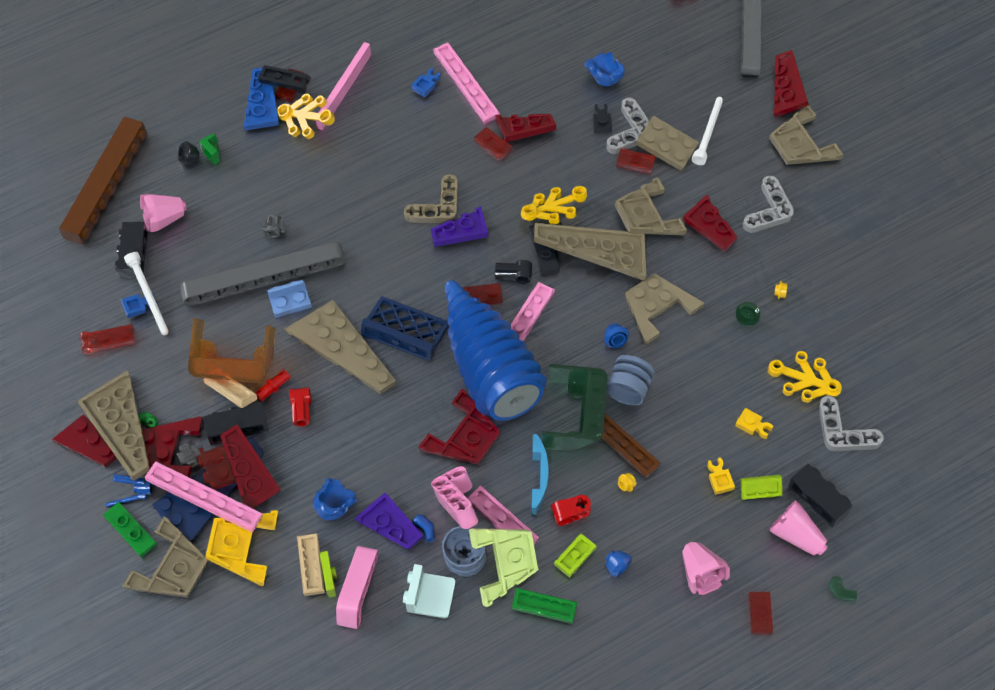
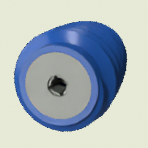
[445,280,547,421]

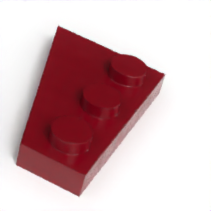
[495,114,557,142]
[683,195,738,252]
[52,414,117,468]

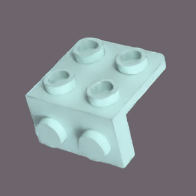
[403,564,455,618]

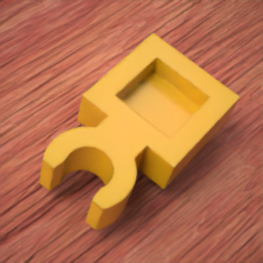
[735,408,773,439]
[707,458,735,495]

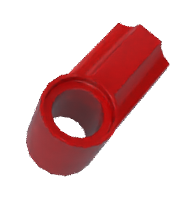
[289,387,311,427]

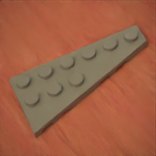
[534,223,646,281]
[285,300,396,394]
[77,370,150,481]

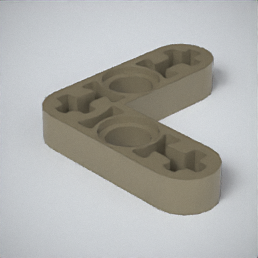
[404,174,458,223]

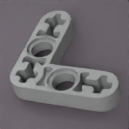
[606,98,649,154]
[743,175,794,233]
[819,396,884,451]

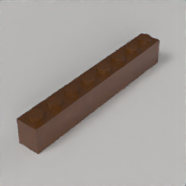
[59,117,147,245]

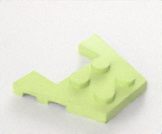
[469,528,538,607]

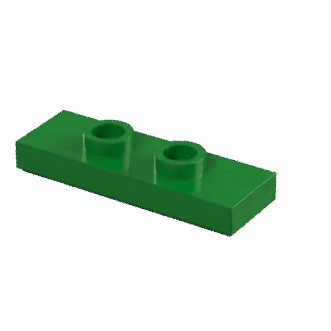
[103,502,157,558]
[512,588,578,624]

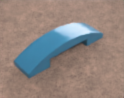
[532,434,549,516]

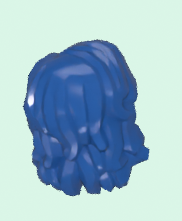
[585,52,625,86]
[313,478,357,520]

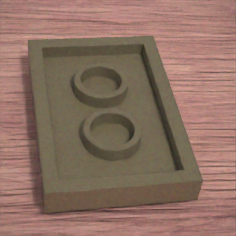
[636,115,699,171]

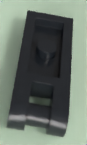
[258,65,311,94]

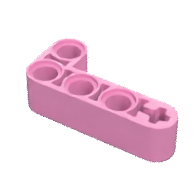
[431,466,478,529]
[336,546,379,629]

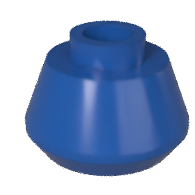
[604,323,629,348]
[605,550,632,577]

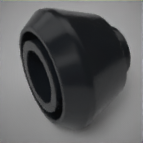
[177,141,200,165]

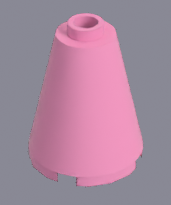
[769,500,828,556]

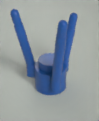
[105,474,152,507]

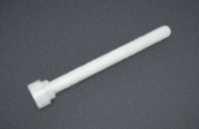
[692,97,723,165]
[124,252,169,335]

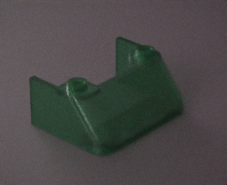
[542,364,608,451]

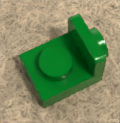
[199,133,220,165]

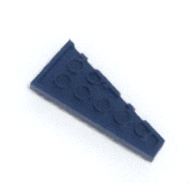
[152,436,264,542]

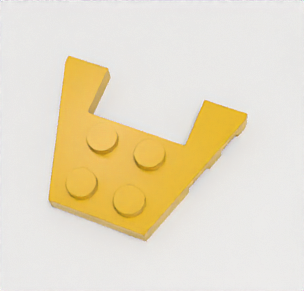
[206,510,278,586]

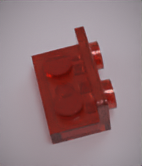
[197,445,236,490]

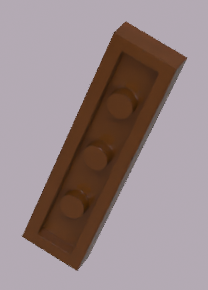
[589,412,661,479]

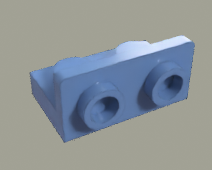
[267,280,312,318]

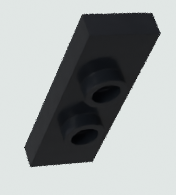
[529,223,559,275]

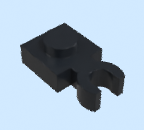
[593,104,612,133]

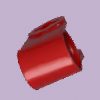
[551,495,591,526]

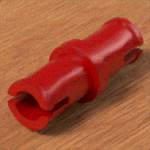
[254,369,291,403]

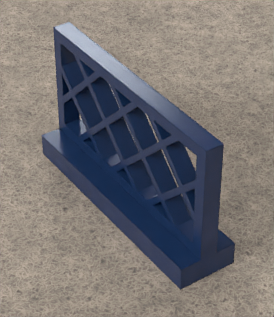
[361,296,449,361]

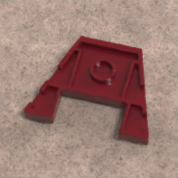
[418,389,500,465]
[142,416,204,478]

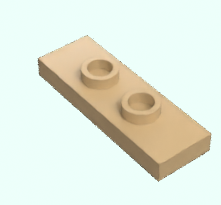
[204,369,257,408]
[297,533,325,596]

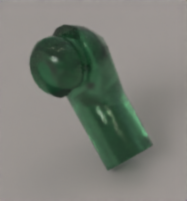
[829,576,857,601]

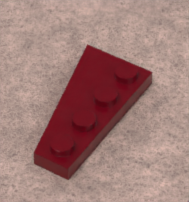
[774,50,809,118]
[220,424,281,509]

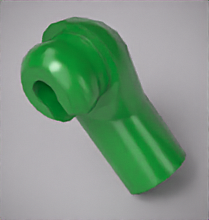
[139,412,158,428]

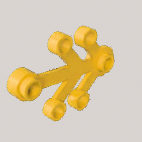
[277,94,335,139]
[521,186,587,225]
[768,351,842,403]

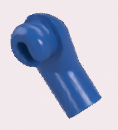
[412,514,435,542]

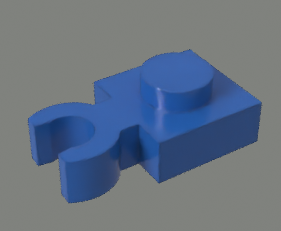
[411,68,441,98]
[121,293,157,318]

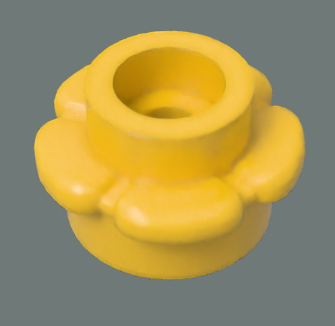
[774,281,788,299]
[618,473,636,492]

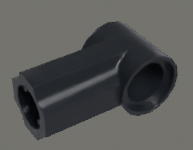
[495,260,532,285]

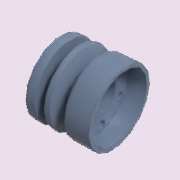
[605,355,655,405]
[442,526,487,577]

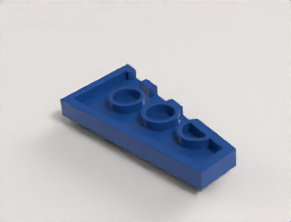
[243,67,279,131]

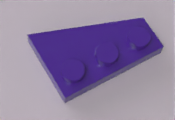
[431,206,489,247]
[354,493,424,551]

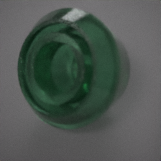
[735,302,761,327]

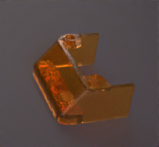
[188,318,276,383]

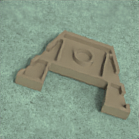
[769,105,843,165]
[615,177,687,235]
[625,274,704,345]
[123,517,209,598]

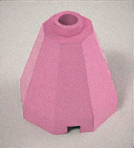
[140,193,187,232]
[682,542,730,595]

